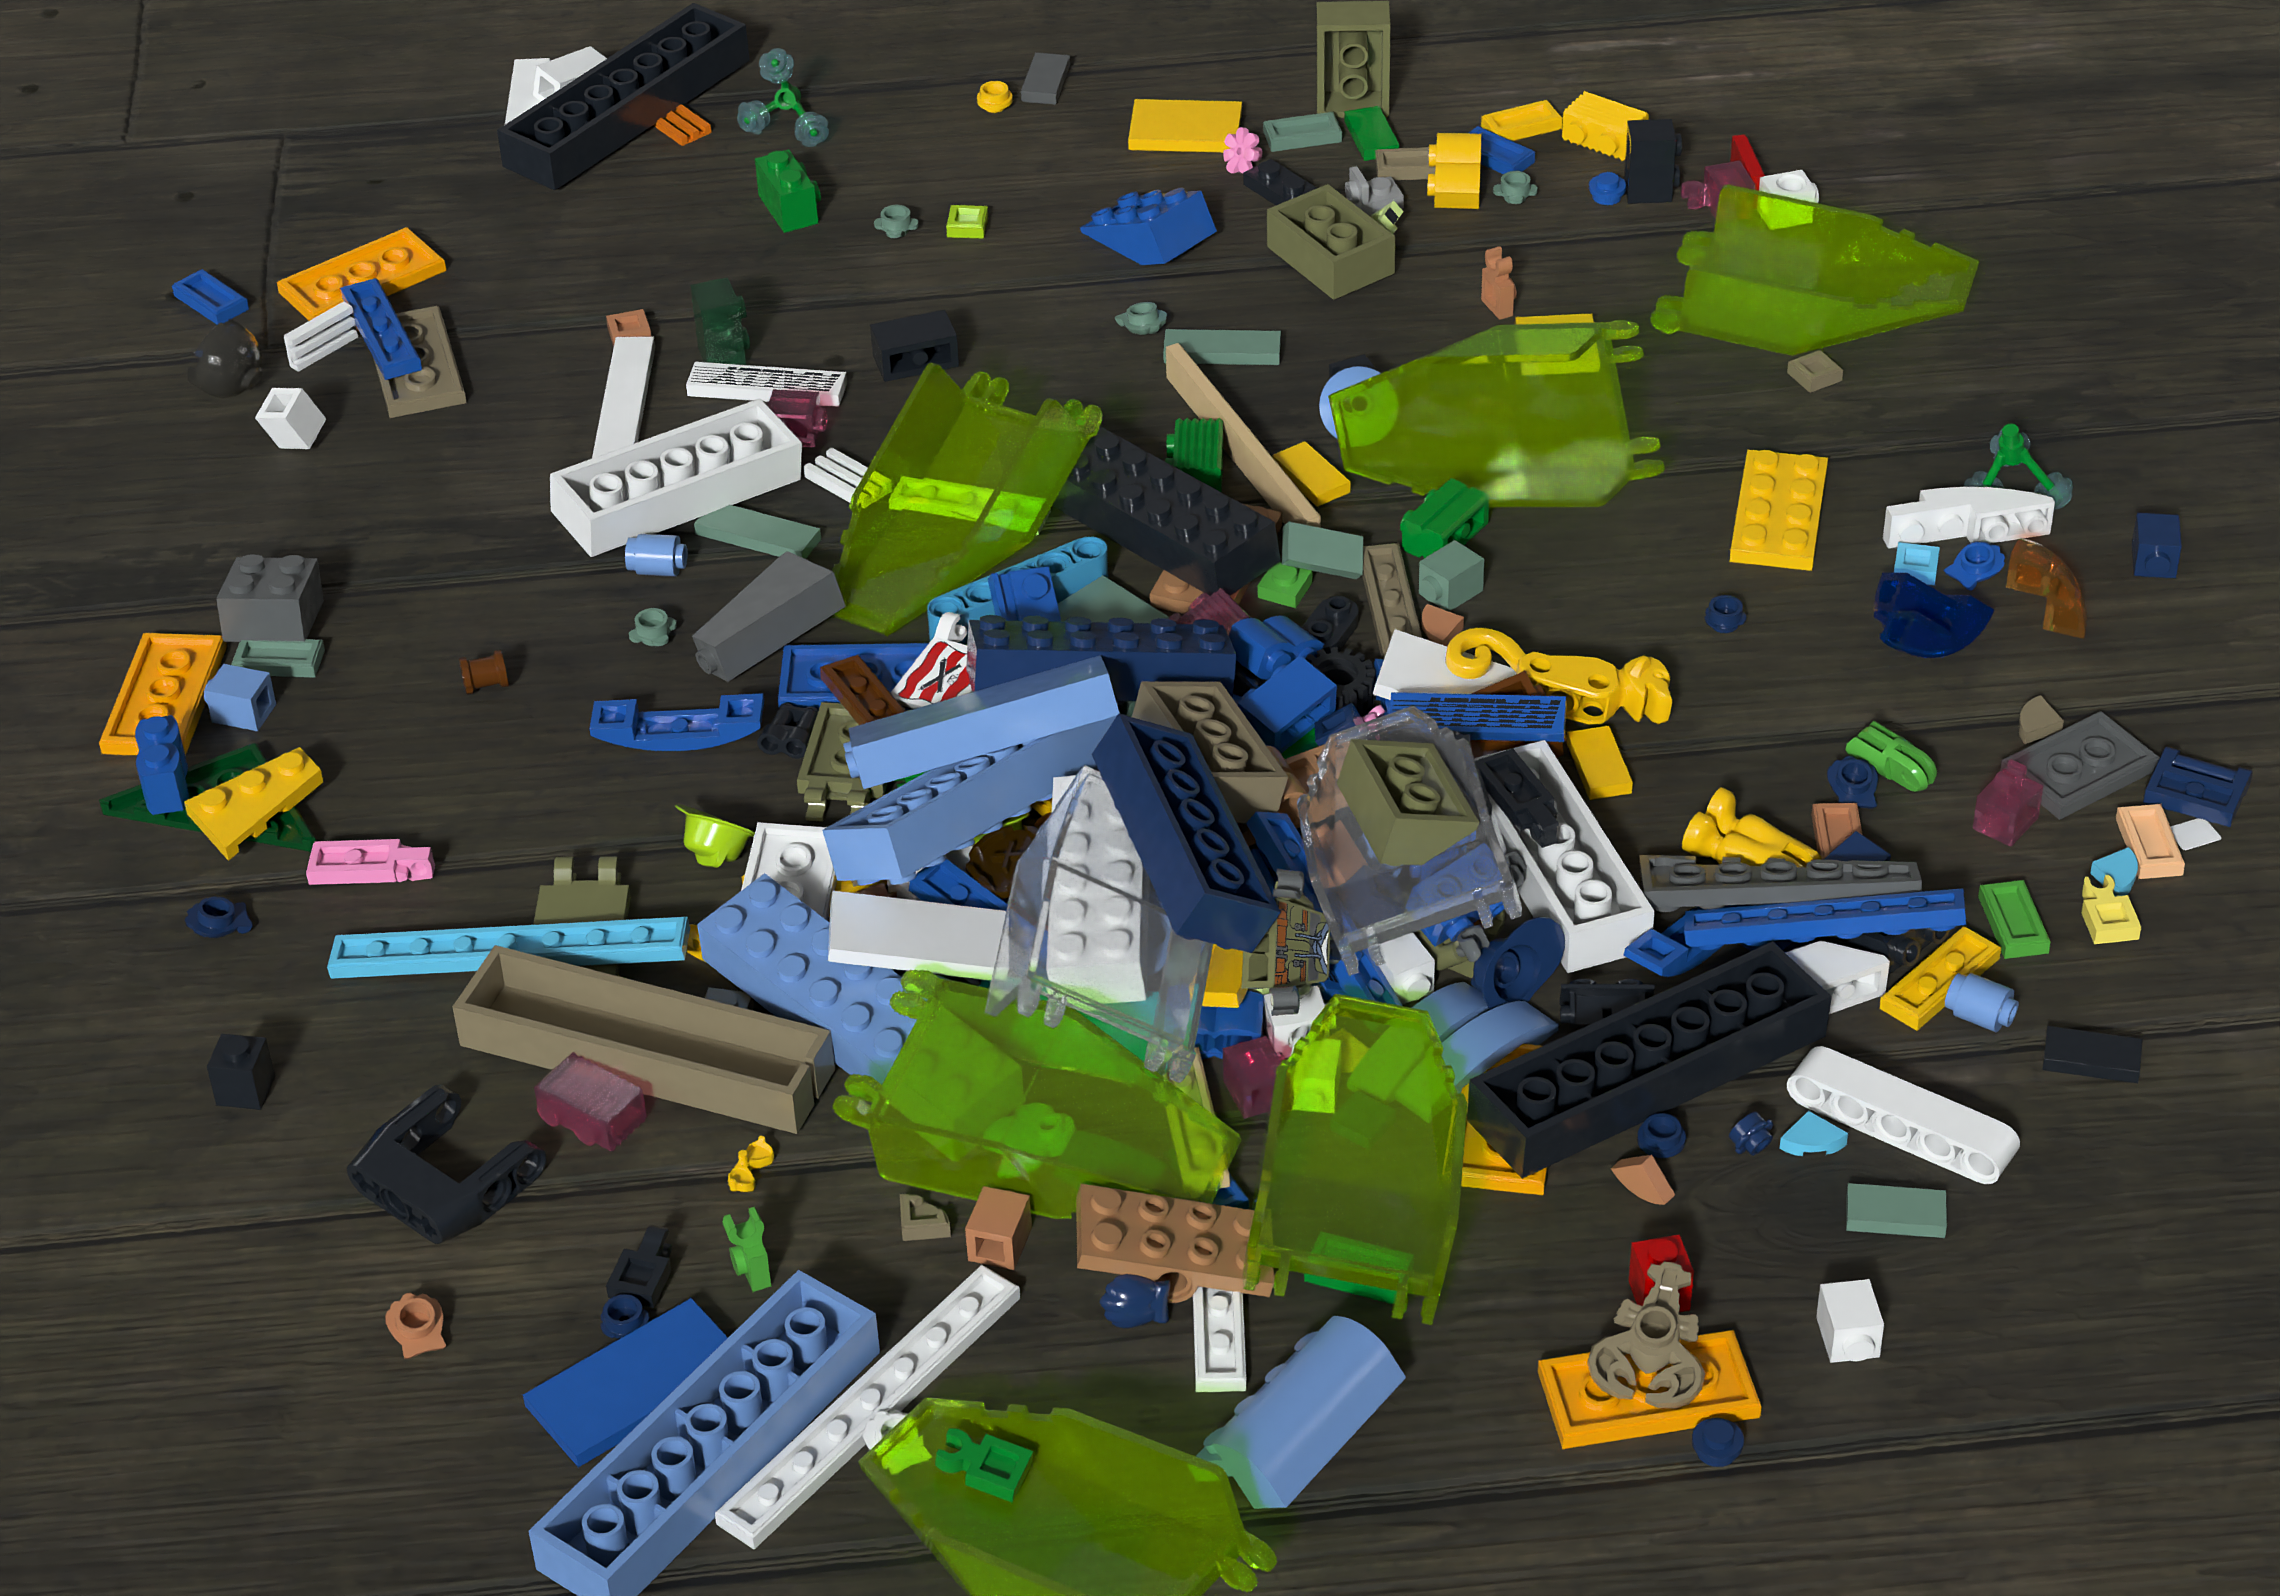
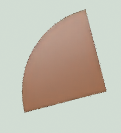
[1422,604,1464,646]
[1611,1155,1675,1205]

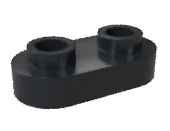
[1302,596,1359,654]

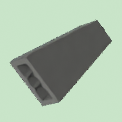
[692,551,846,682]

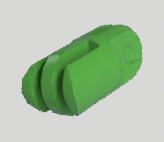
[1845,720,1937,792]

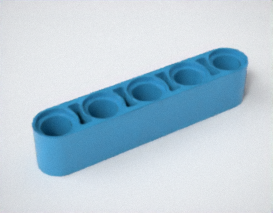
[927,537,1109,645]

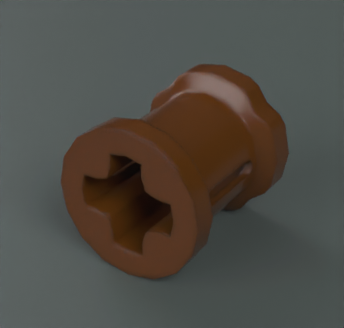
[459,650,509,695]

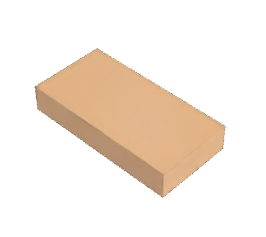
[2116,804,2185,879]

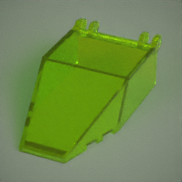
[1650,184,1979,356]
[1328,320,1665,507]
[832,363,1103,636]
[832,969,1241,1219]
[1243,994,1467,1325]
[858,1398,1278,1596]

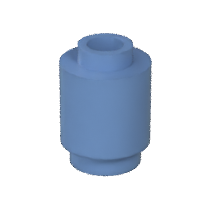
[625,534,688,577]
[1945,973,2019,1032]

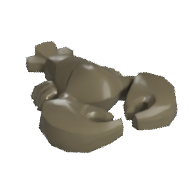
[1587,1262,1705,1409]

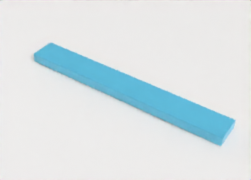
[327,917,690,979]

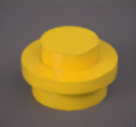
[977,81,1013,113]

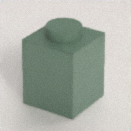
[1419,540,1484,612]

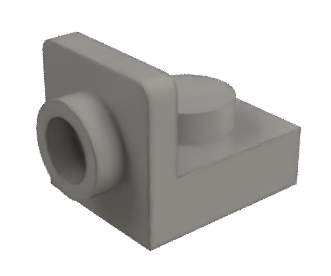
[1345,166,1404,215]

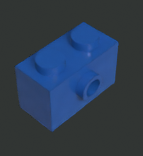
[1238,656,1337,753]

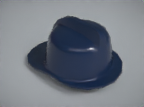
[1470,917,1565,1010]

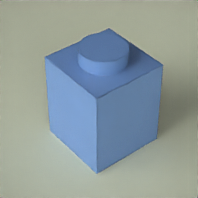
[204,664,276,731]

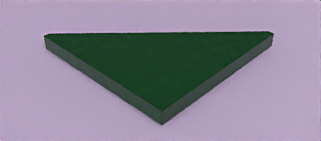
[99,743,316,852]

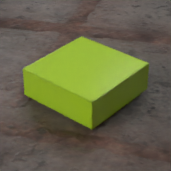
[946,205,988,238]

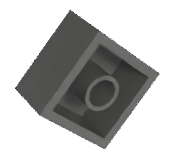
[216,554,324,642]

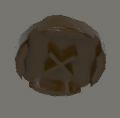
[966,825,1050,911]

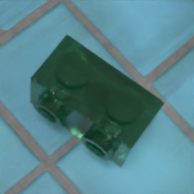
[690,277,750,365]

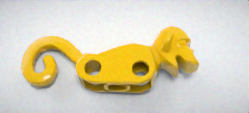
[1445,628,1672,725]

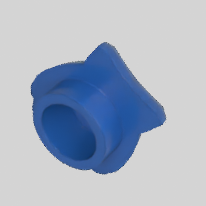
[1944,542,2005,591]

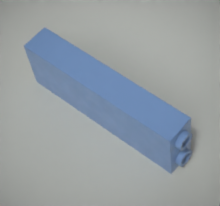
[843,655,1120,789]

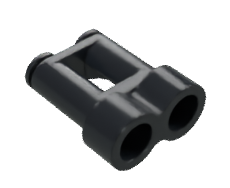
[757,703,818,759]

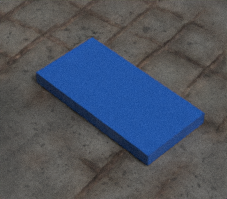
[778,643,929,711]
[523,1298,728,1467]

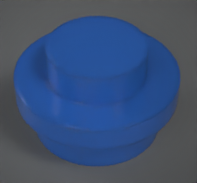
[1589,172,1626,205]

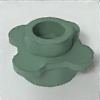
[1493,171,1538,204]
[874,205,918,238]
[629,608,677,646]

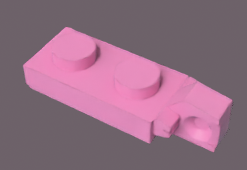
[306,839,435,885]

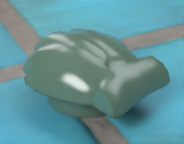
[1115,302,1167,335]

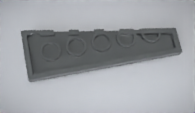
[1639,855,1922,912]

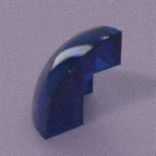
[1874,573,1994,658]

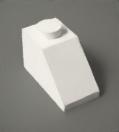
[1786,941,1890,1014]

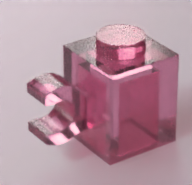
[1681,161,1755,222]
[1973,759,2043,847]

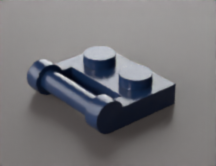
[2143,746,2253,827]

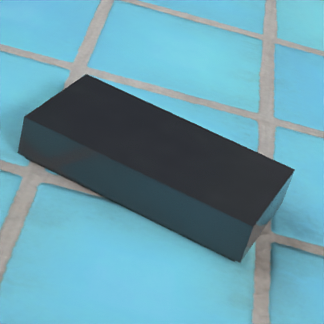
[2042,1026,2143,1084]

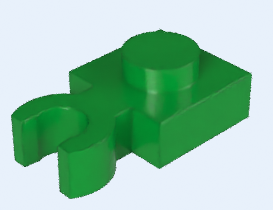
[935,1428,1033,1503]

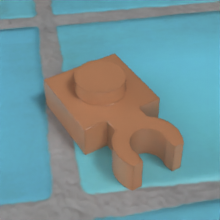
[1481,246,1517,320]

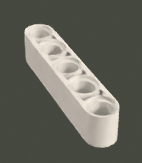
[1787,1046,2020,1184]

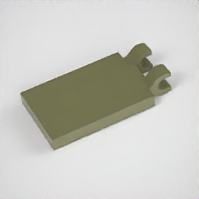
[797,702,905,821]
[533,856,631,976]

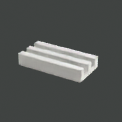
[284,301,358,372]
[804,448,889,509]

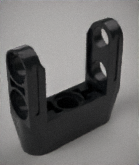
[347,1084,546,1244]

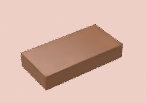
[1811,803,1862,860]

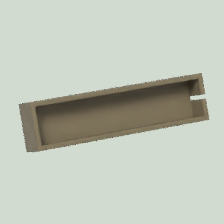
[452,945,835,1134]

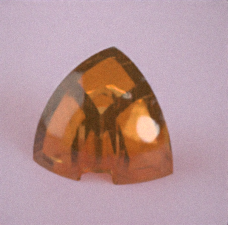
[2006,538,2087,639]

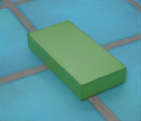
[1978,880,2051,959]

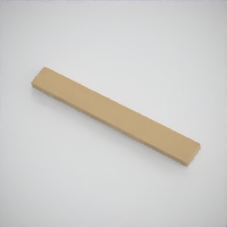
[1166,343,1321,528]

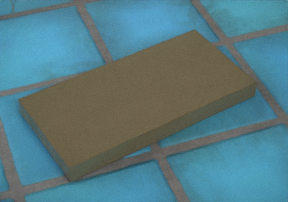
[373,306,466,418]

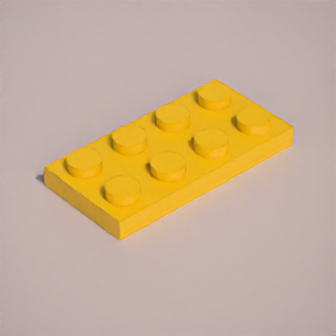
[1730,449,1828,571]

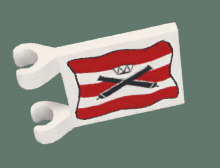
[891,612,972,709]

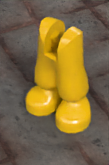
[1682,787,1822,867]

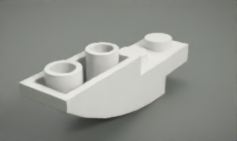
[1883,487,2055,549]

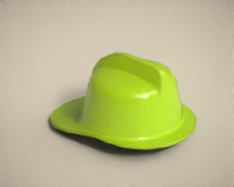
[675,804,755,868]

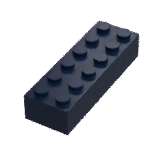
[966,615,1236,701]
[1092,714,1281,953]

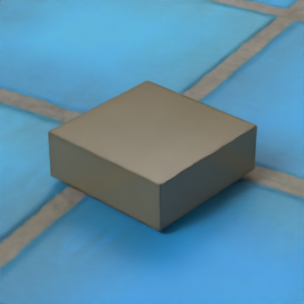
[1787,350,1843,393]

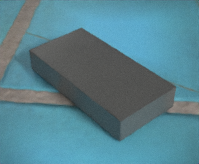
[1021,52,1070,105]

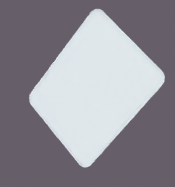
[2171,818,2221,850]

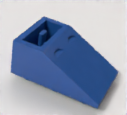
[1080,188,1217,265]

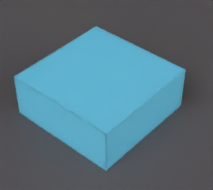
[1893,542,1940,586]

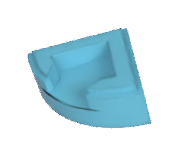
[2090,847,2138,897]
[1780,1111,1848,1156]

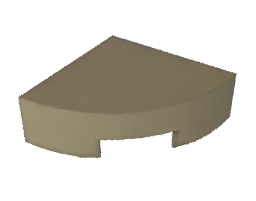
[2019,695,2064,744]
[900,1194,951,1241]

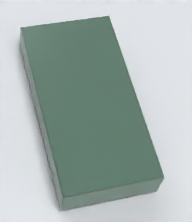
[1263,112,1342,152]
[1282,521,1363,579]
[231,639,325,678]
[1846,1183,1947,1238]

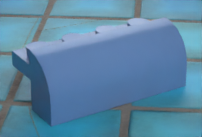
[1191,1316,1406,1509]

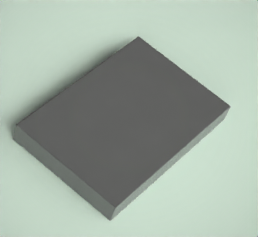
[2000,711,2160,820]

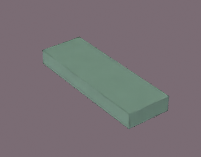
[1163,329,1281,365]
[694,505,821,559]

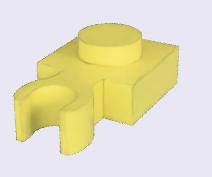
[2081,875,2141,944]

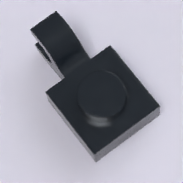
[606,1225,672,1308]

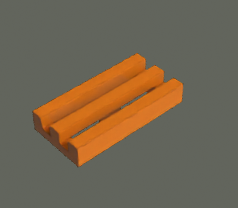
[653,104,711,146]

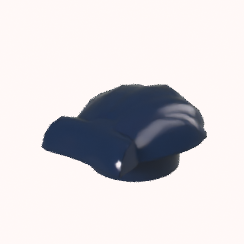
[1827,756,1878,809]
[185,897,252,938]
[1099,1274,1171,1329]

